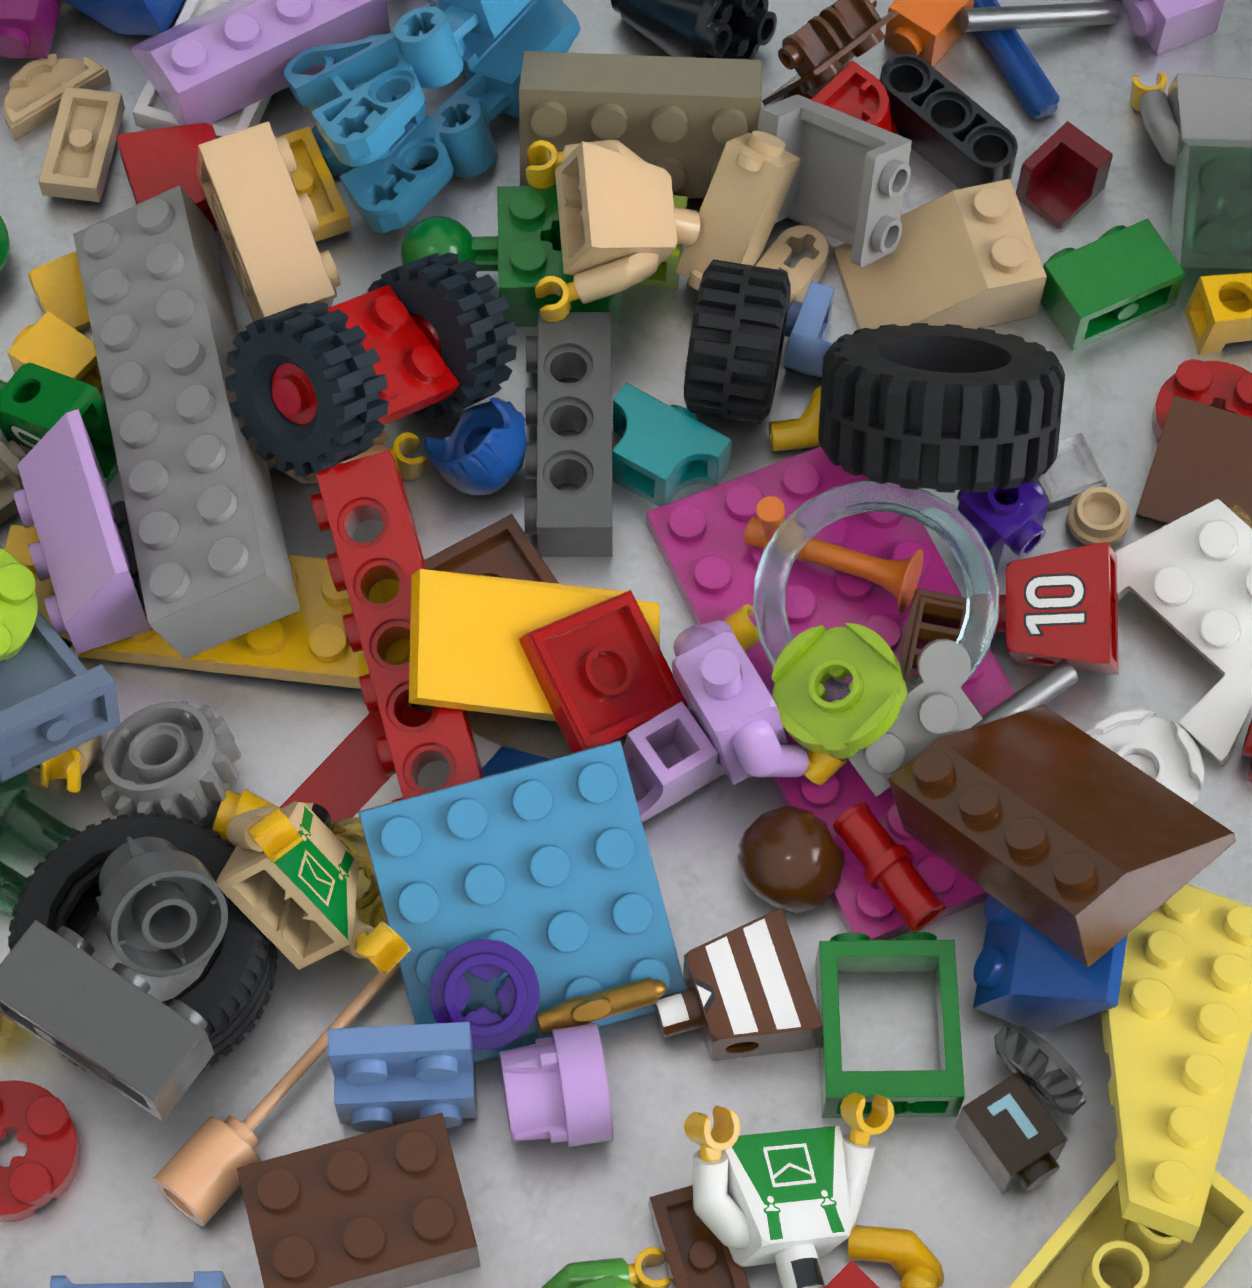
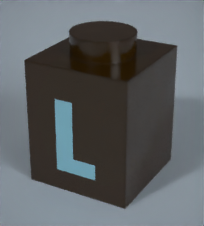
[955,1071,1068,1195]

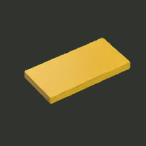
[409,569,660,721]

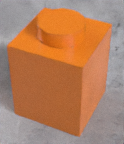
[884,0,974,67]

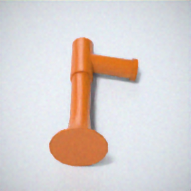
[744,496,923,613]

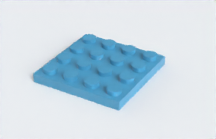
[358,741,686,1063]

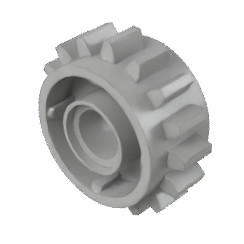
[95,701,241,824]

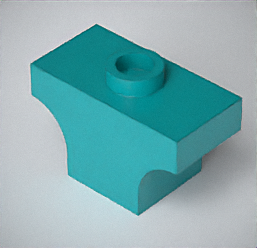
[612,382,732,507]

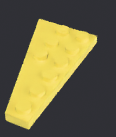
[1100,884,1252,1244]

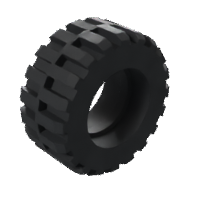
[818,323,1065,493]

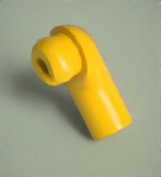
[769,386,821,452]
[848,1225,944,1288]

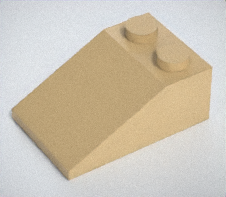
[833,179,1047,329]

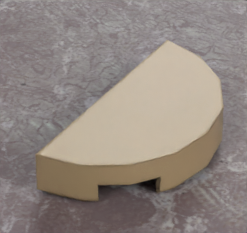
[3,54,111,141]

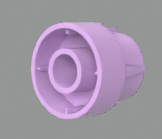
[499,1023,613,1147]

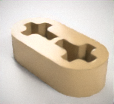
[755,225,829,311]

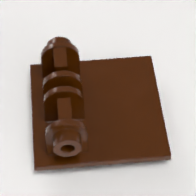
[762,0,898,106]

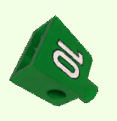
[0,362,119,486]

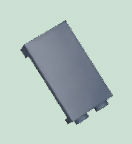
[0,545,121,782]

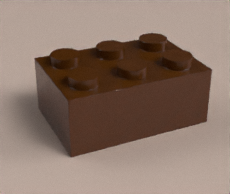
[237,1113,481,1288]

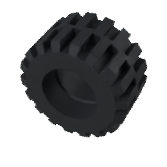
[684,259,791,424]

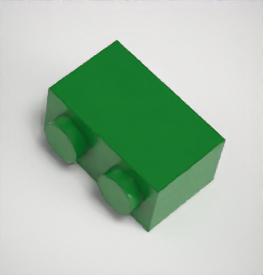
[1040,218,1185,350]

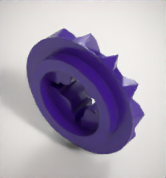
[430,939,540,1050]

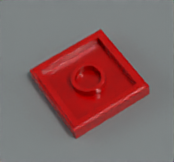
[519,590,688,753]

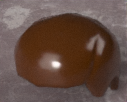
[737,805,844,914]

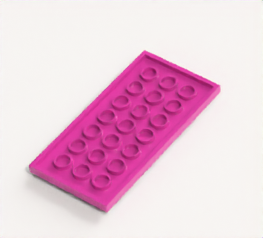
[646,446,1015,940]

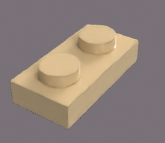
[38,87,125,202]

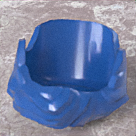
[424,397,527,496]

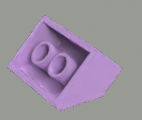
[13,409,151,654]

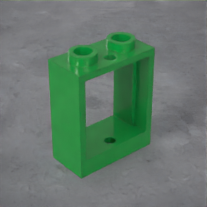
[815,932,965,1118]

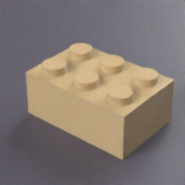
[197,121,341,322]

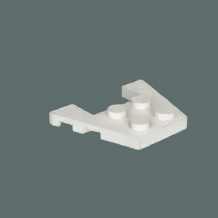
[1115,499,1252,766]

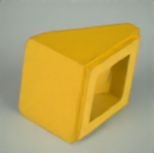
[28,251,91,331]

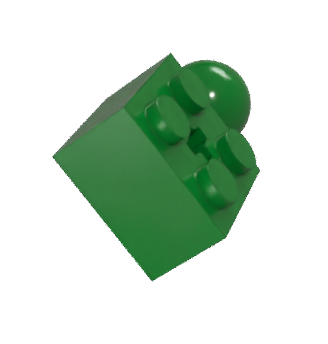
[400,185,621,327]

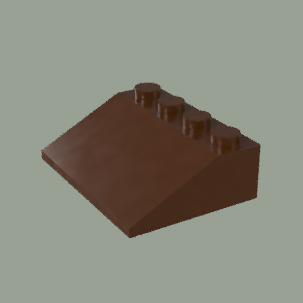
[888,705,1236,968]

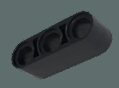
[880,54,1018,189]

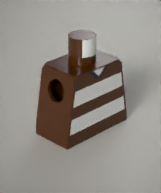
[654,909,823,1061]

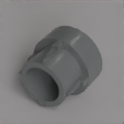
[95,836,228,977]

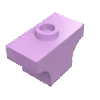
[622,701,726,823]

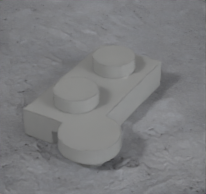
[848,638,983,797]

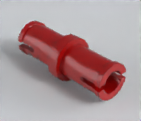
[833,802,946,932]

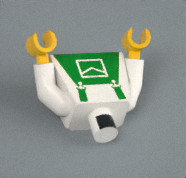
[684,1092,894,1288]

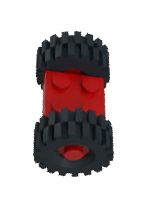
[225,252,517,476]

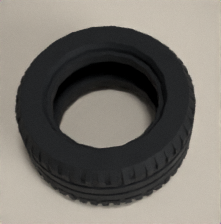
[8,812,278,1073]

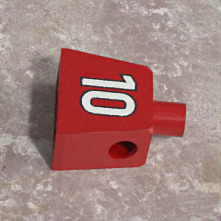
[971,542,1119,675]

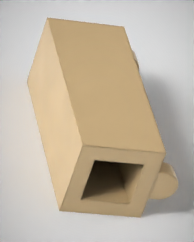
[675,131,801,290]

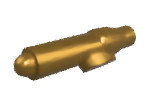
[535,977,667,1035]

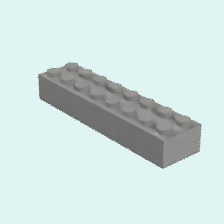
[73,185,301,659]

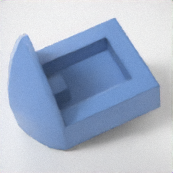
[783,281,834,377]

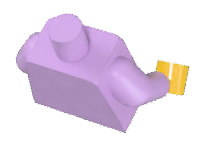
[672,604,848,785]

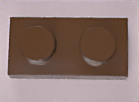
[648,1185,750,1288]

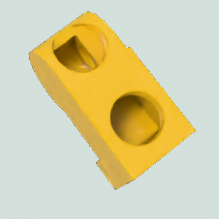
[1184,272,1252,355]

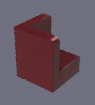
[1016,121,1113,229]

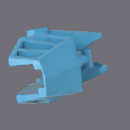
[284,0,581,233]

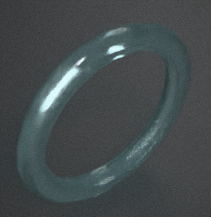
[753,480,999,702]

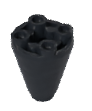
[611,0,777,60]

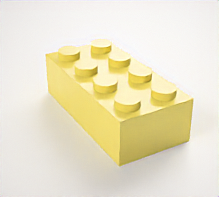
[1009,1160,1252,1288]

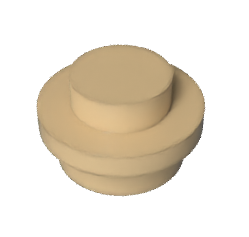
[1067,487,1130,546]

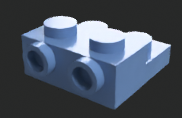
[328,1022,477,1132]

